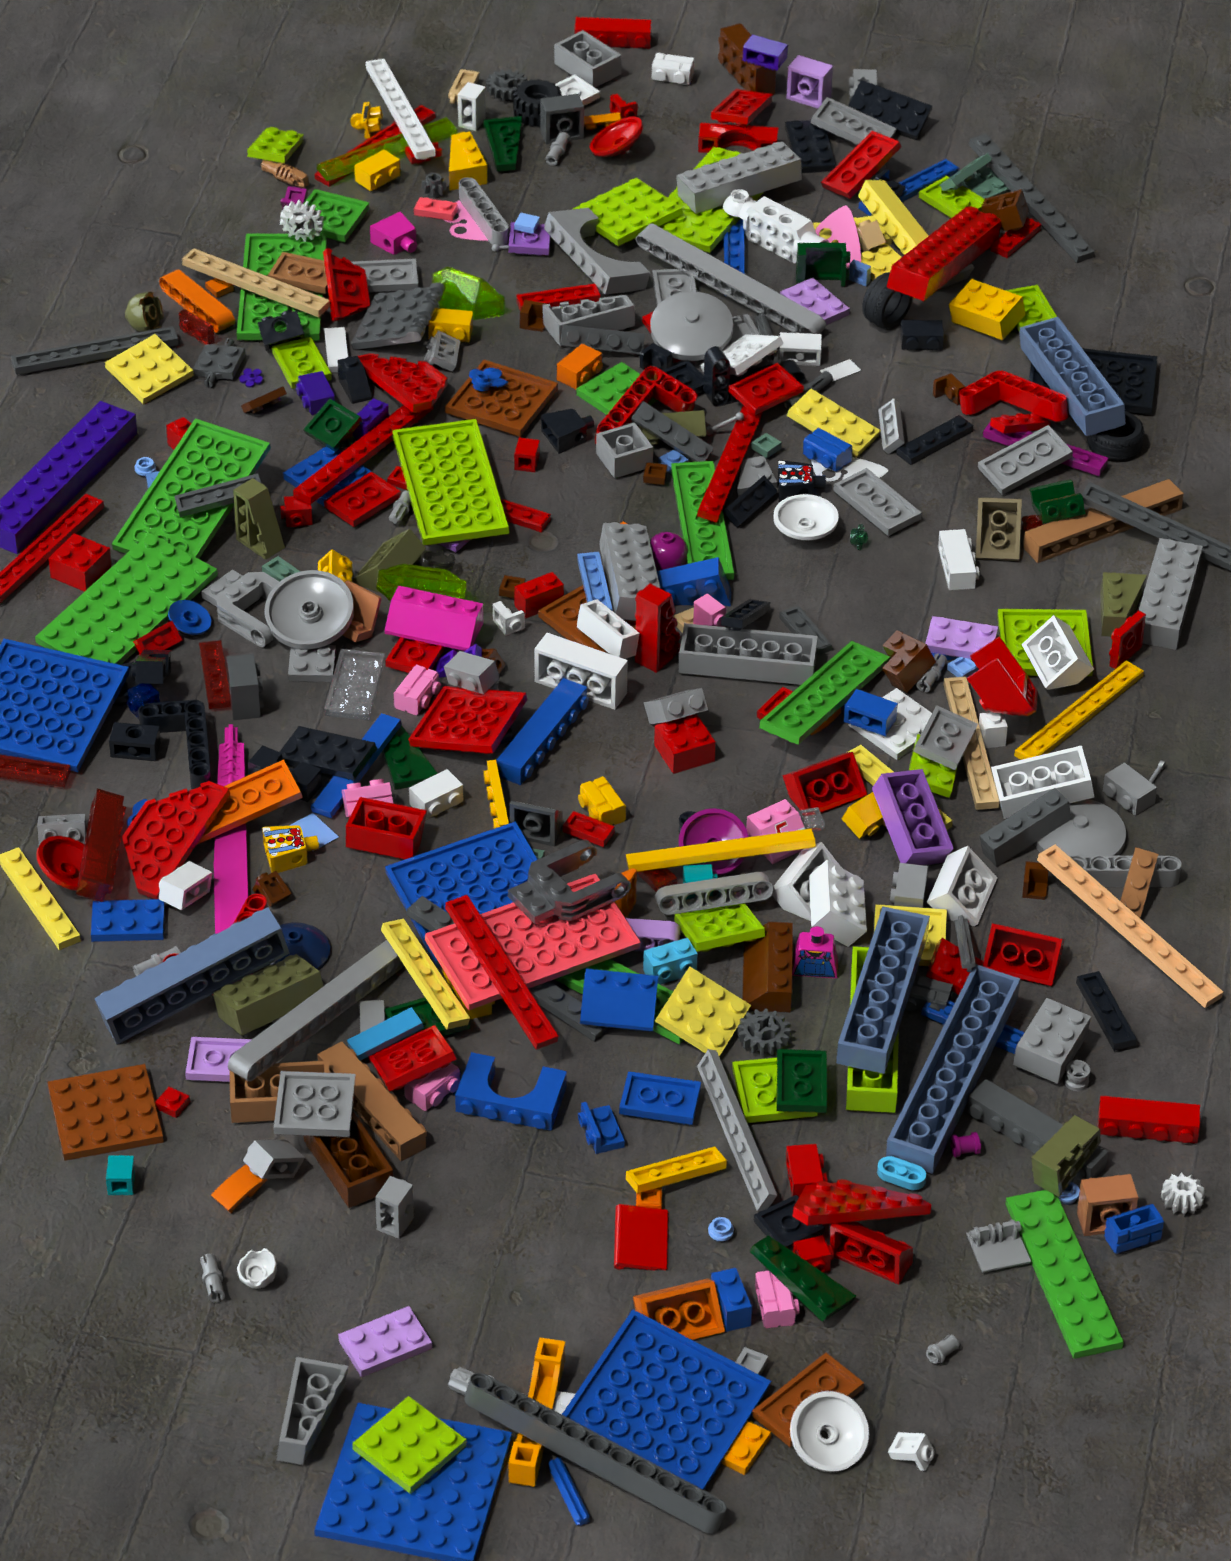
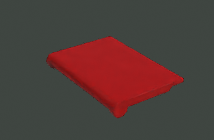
[614,1204,668,1271]

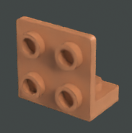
[343,580,382,642]

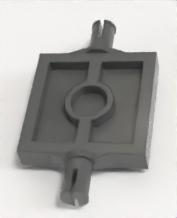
[193,338,246,388]

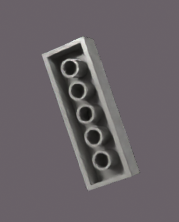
[676,141,802,214]
[599,522,660,620]
[1139,538,1203,650]
[678,623,818,685]

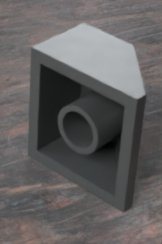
[510,801,563,847]

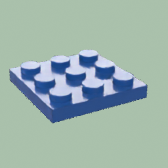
[283,447,371,506]

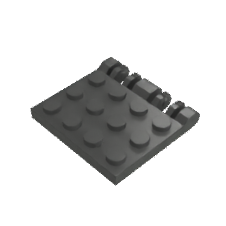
[351,283,445,350]

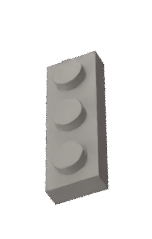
[878,398,904,454]

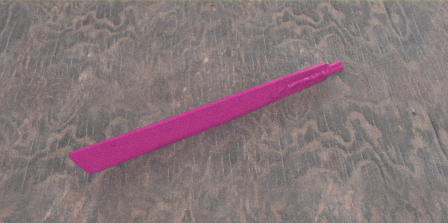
[214,724,252,981]

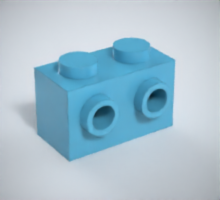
[643,938,697,984]

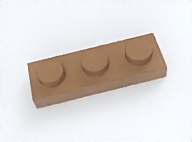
[1120,847,1158,918]

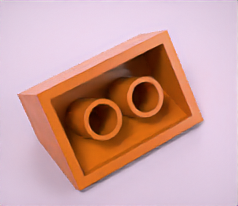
[633,1279,725,1340]

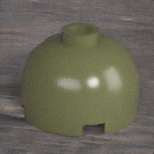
[125,292,163,332]

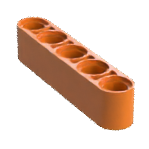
[159,269,235,333]

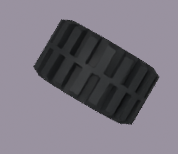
[513,79,562,127]

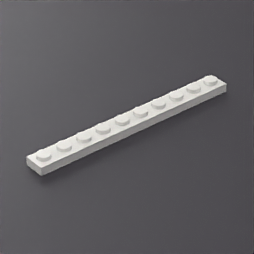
[366,59,435,159]

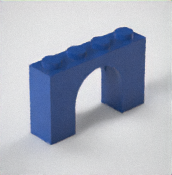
[455,1052,567,1131]

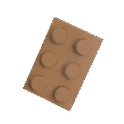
[268,252,328,294]

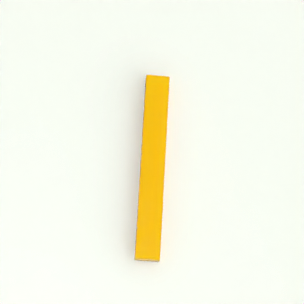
[1014,660,1144,760]
[626,829,816,872]

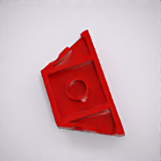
[323,248,370,321]

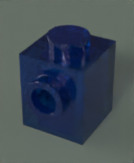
[127,683,160,719]

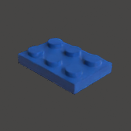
[91,899,165,942]
[619,1071,701,1125]

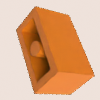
[557,343,603,389]

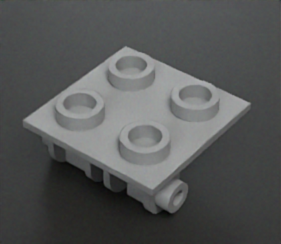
[966,1219,1031,1273]

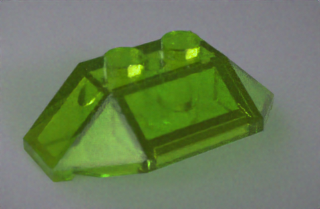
[432,266,505,320]
[376,564,467,602]

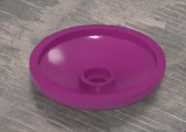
[679,808,749,876]

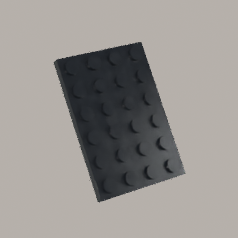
[1029,348,1158,414]

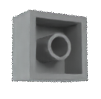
[596,422,653,478]

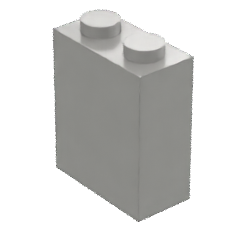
[644,688,708,724]

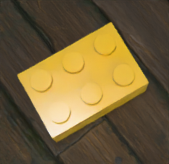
[949,279,1026,340]

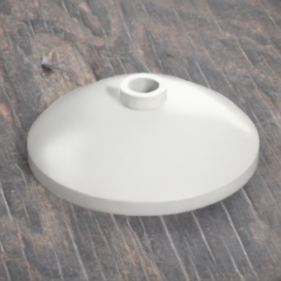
[773,494,839,541]
[790,1391,869,1472]

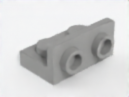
[424,331,460,372]
[37,814,86,845]

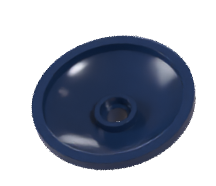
[265,922,330,970]

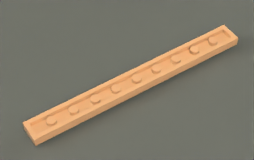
[1037,844,1223,1008]

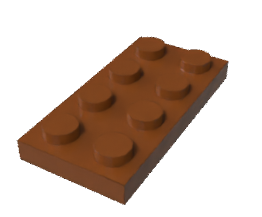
[752,1353,864,1447]

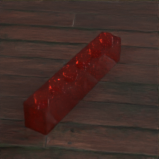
[76,788,126,902]

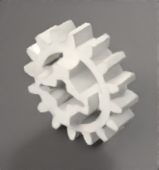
[280,200,324,241]

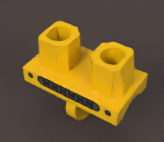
[350,102,383,139]

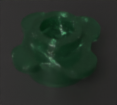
[850,524,868,550]

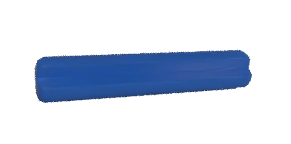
[549,1458,589,1526]

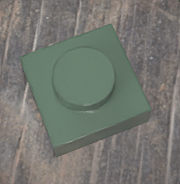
[751,433,782,458]

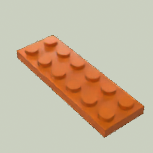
[197,760,303,845]

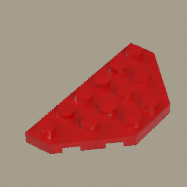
[358,353,447,413]
[122,781,231,899]
[793,1179,932,1226]

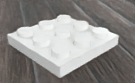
[700,334,784,376]
[848,688,932,760]

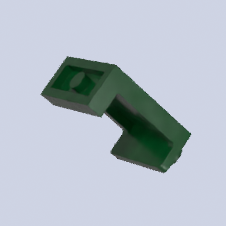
[796,243,850,287]
[1029,479,1085,524]

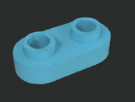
[877,1156,926,1190]

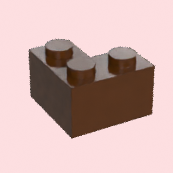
[981,189,1029,231]
[882,630,936,693]

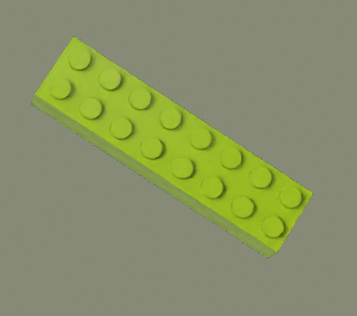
[846,946,899,1113]

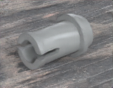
[926,1334,959,1364]

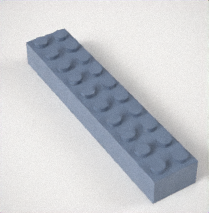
[886,964,1020,1174]

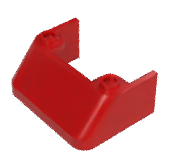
[967,636,1038,716]

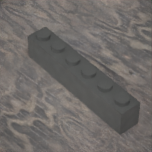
[967,1079,1108,1181]

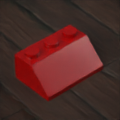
[782,752,867,817]
[346,797,427,859]
[983,923,1065,986]
[830,1221,913,1285]

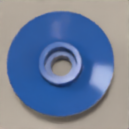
[168,600,211,635]

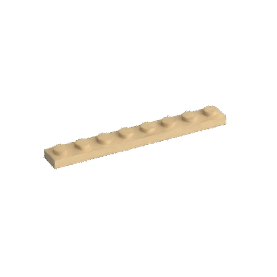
[182,248,330,317]
[944,677,999,810]

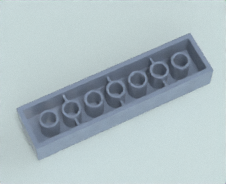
[1020,317,1125,436]
[836,906,930,1074]
[94,907,289,1044]

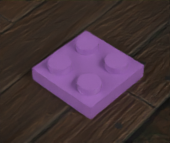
[508,222,550,255]

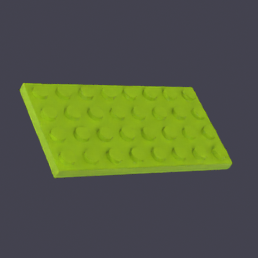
[659,147,764,253]
[393,419,509,545]

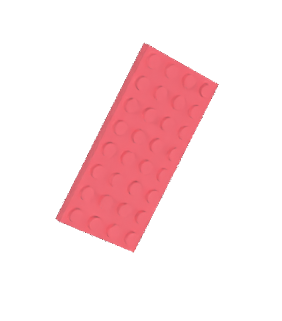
[425,873,641,1010]

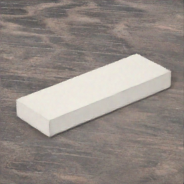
[324,327,348,373]

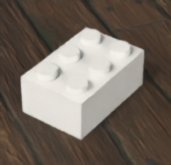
[809,860,867,947]

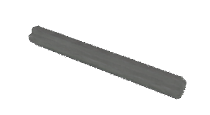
[755,313,781,365]
[954,915,976,972]

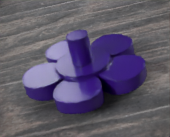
[239,368,263,388]

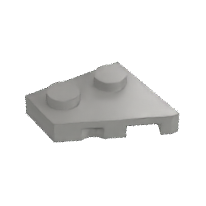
[737,456,777,496]

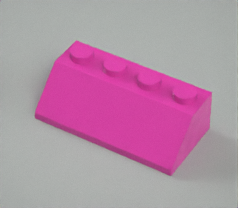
[385,586,483,651]

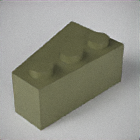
[1031,1115,1101,1197]

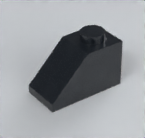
[337,356,372,404]

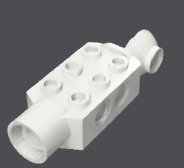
[723,189,829,264]

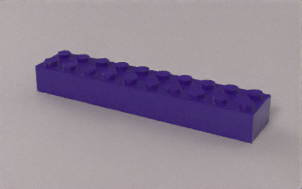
[0,401,137,554]

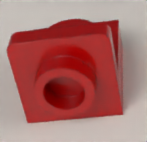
[610,94,638,119]

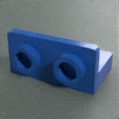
[578,1102,625,1154]

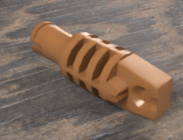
[261,160,309,188]

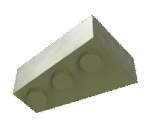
[233,478,285,560]
[1101,572,1147,636]

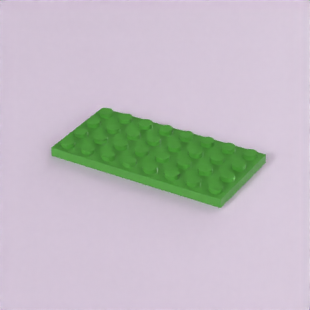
[237,234,327,341]
[112,418,271,559]
[35,533,218,665]

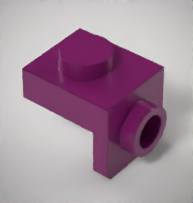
[280,186,308,209]

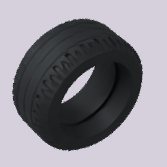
[862,272,913,329]
[1087,411,1144,461]

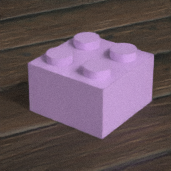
[787,55,833,108]

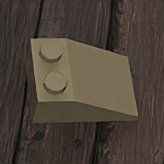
[976,498,1022,561]

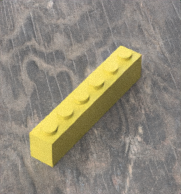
[858,180,928,255]

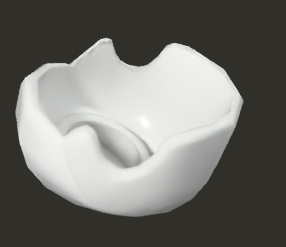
[237,1248,277,1288]

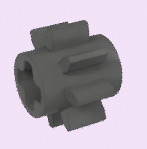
[422,173,447,198]

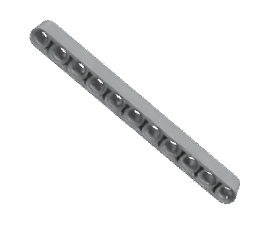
[636,224,826,334]
[228,940,404,1081]

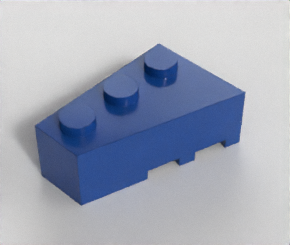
[657,557,731,606]

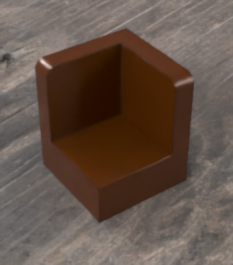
[520,300,546,332]
[1022,861,1049,900]

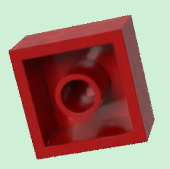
[49,533,112,592]
[654,713,716,774]

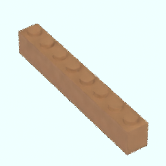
[1023,479,1184,563]

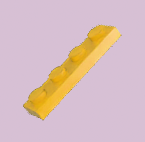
[483,760,509,829]
[626,1146,727,1193]

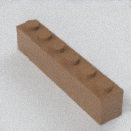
[317,1042,427,1161]

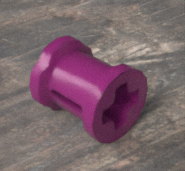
[950,1132,981,1158]

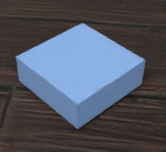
[514,213,540,234]
[947,657,979,678]

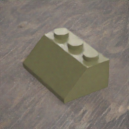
[638,410,706,445]
[352,529,426,593]

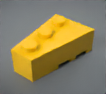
[449,132,487,191]

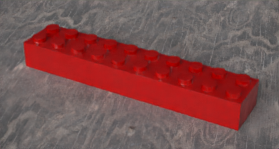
[886,206,1002,301]

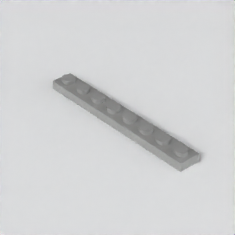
[697,1049,777,1212]

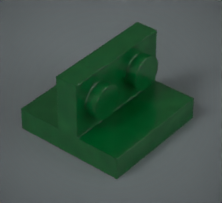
[303,399,363,452]

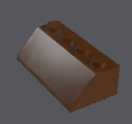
[742,922,793,1012]

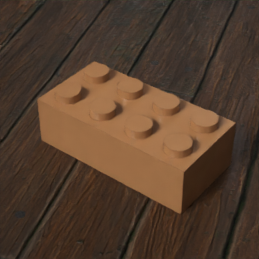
[229,1060,329,1123]

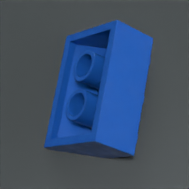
[580,969,658,1031]

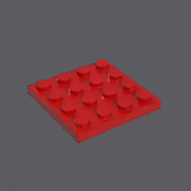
[408,686,528,754]

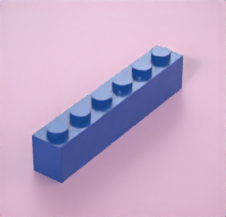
[497,678,589,785]

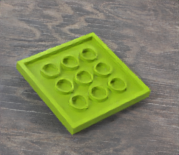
[573,178,683,246]
[997,609,1093,676]

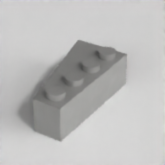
[543,295,635,346]
[277,1357,348,1465]

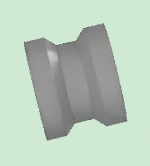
[1064,1060,1090,1091]

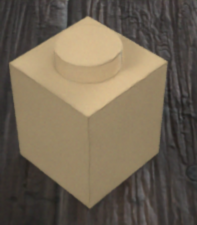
[857,219,886,252]

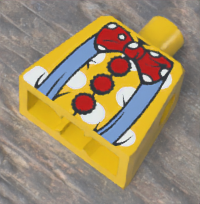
[262,825,319,873]

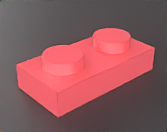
[414,197,458,221]

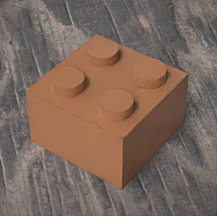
[1077,1174,1138,1236]

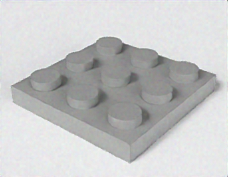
[274,1071,356,1137]

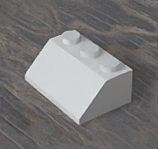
[1022,615,1094,690]
[772,842,840,921]
[927,846,997,926]

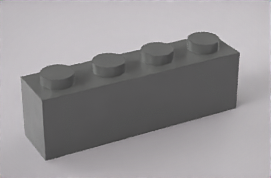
[980,788,1072,867]

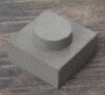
[735,1347,768,1375]

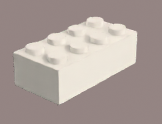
[535,633,628,710]
[991,746,1094,819]

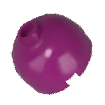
[649,532,688,571]

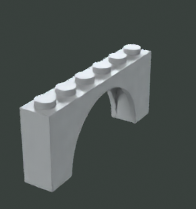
[544,208,650,295]

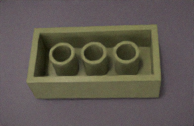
[213,954,323,1035]

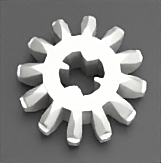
[1161,1172,1205,1215]

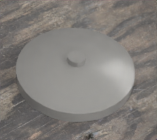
[650,292,733,361]
[265,570,354,649]
[1034,799,1126,857]

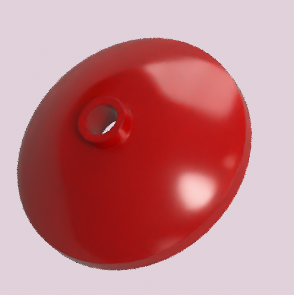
[590,117,643,157]
[36,836,104,891]

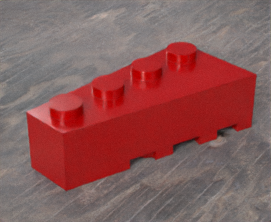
[635,584,681,673]

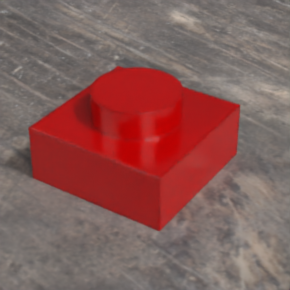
[155,1087,190,1118]

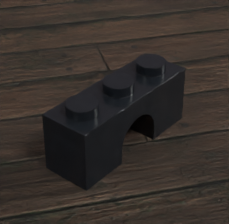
[132,650,171,684]
[248,745,322,802]

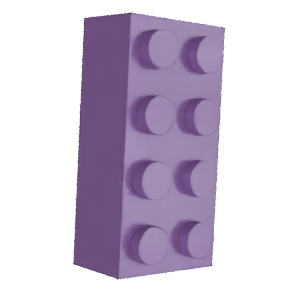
[872,769,954,865]

